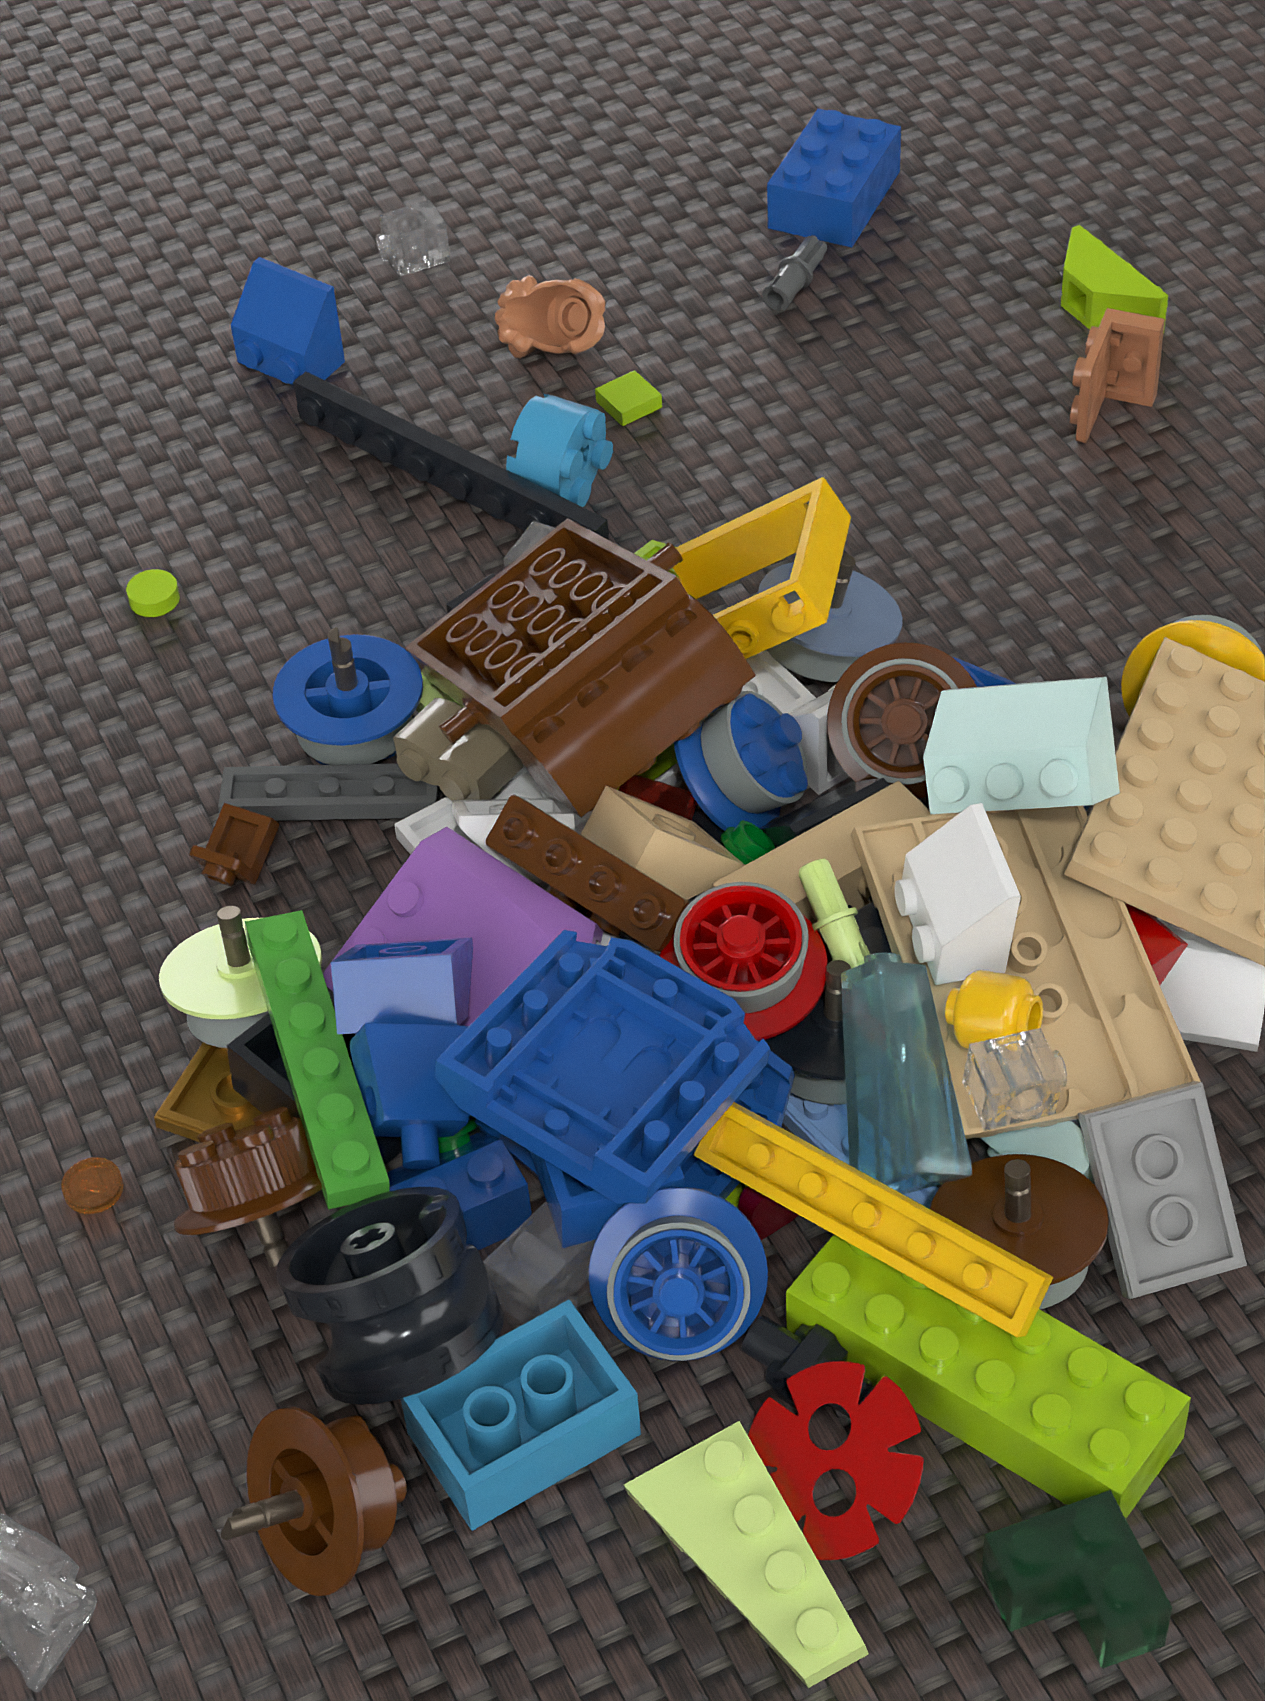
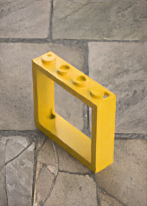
[673,477,851,659]

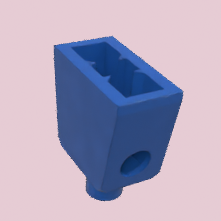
[350,1023,470,1169]

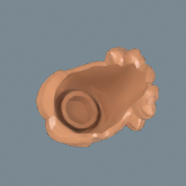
[495,275,606,358]

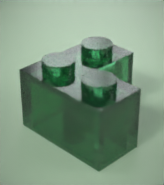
[982,1490,1172,1669]

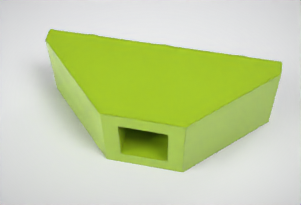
[1061,225,1168,333]

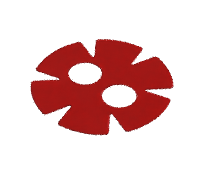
[748,1361,924,1560]

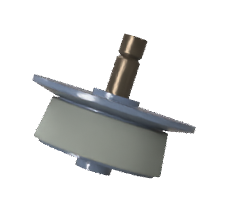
[758,553,902,682]

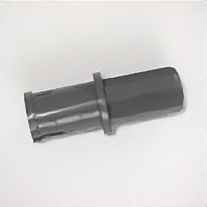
[762,235,827,311]

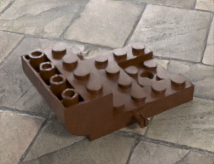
[405,518,756,818]

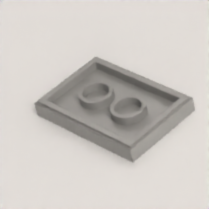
[1078,1081,1247,1299]

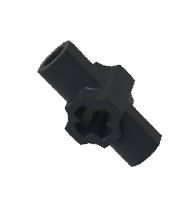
[741,1315,873,1418]

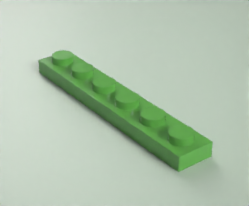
[245,910,389,1210]

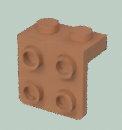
[1070,308,1165,443]

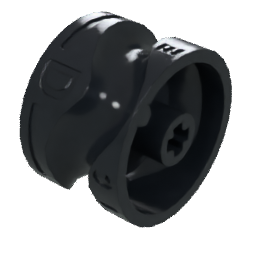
[276,1187,504,1405]

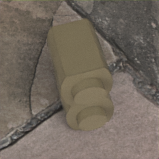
[393,698,523,800]

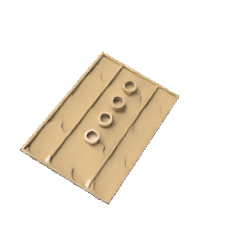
[851,806,1201,1140]

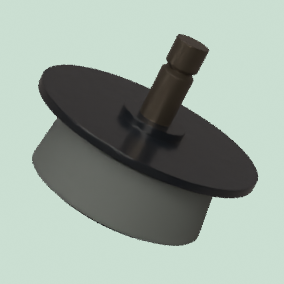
[759,960,919,1105]

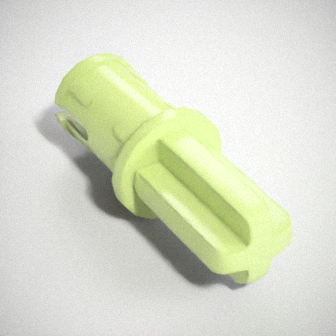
[799,858,875,976]

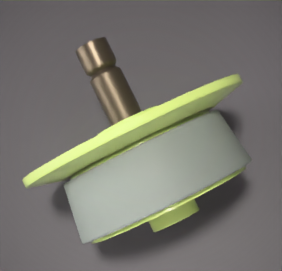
[159,906,322,1048]

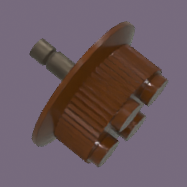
[174,1107,322,1267]

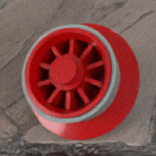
[660,882,827,1041]

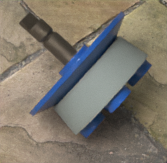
[273,627,423,765]
[669,691,808,831]

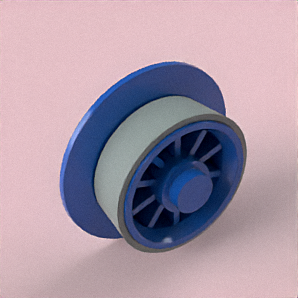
[589,1187,768,1361]

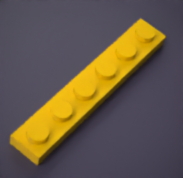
[693,1102,1053,1338]

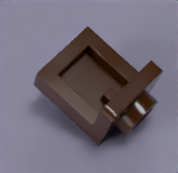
[189,803,280,886]

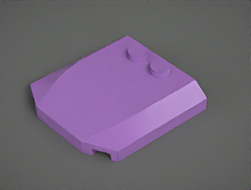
[323,827,603,1026]

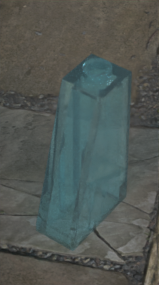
[841,953,972,1195]

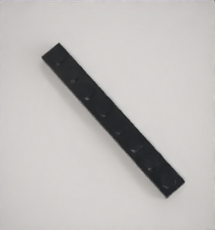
[293,371,609,540]

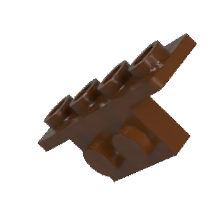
[486,795,689,953]

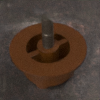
[220,1407,406,1596]

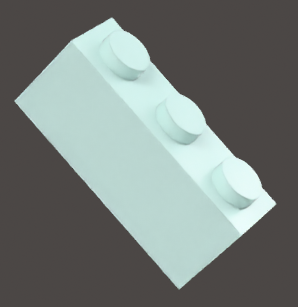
[923,677,1120,814]

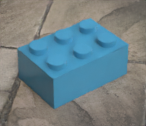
[401,1300,641,1531]

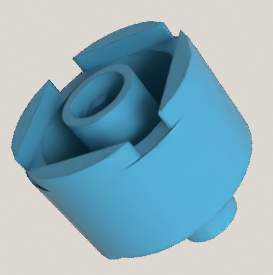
[506,393,613,507]

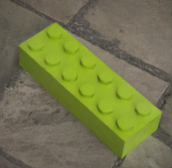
[786,1235,1191,1534]

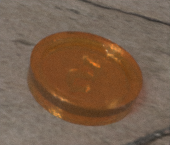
[61,1157,124,1214]

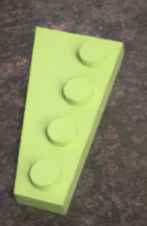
[624,1421,869,1688]

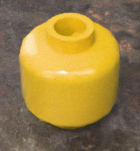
[945,970,1043,1057]

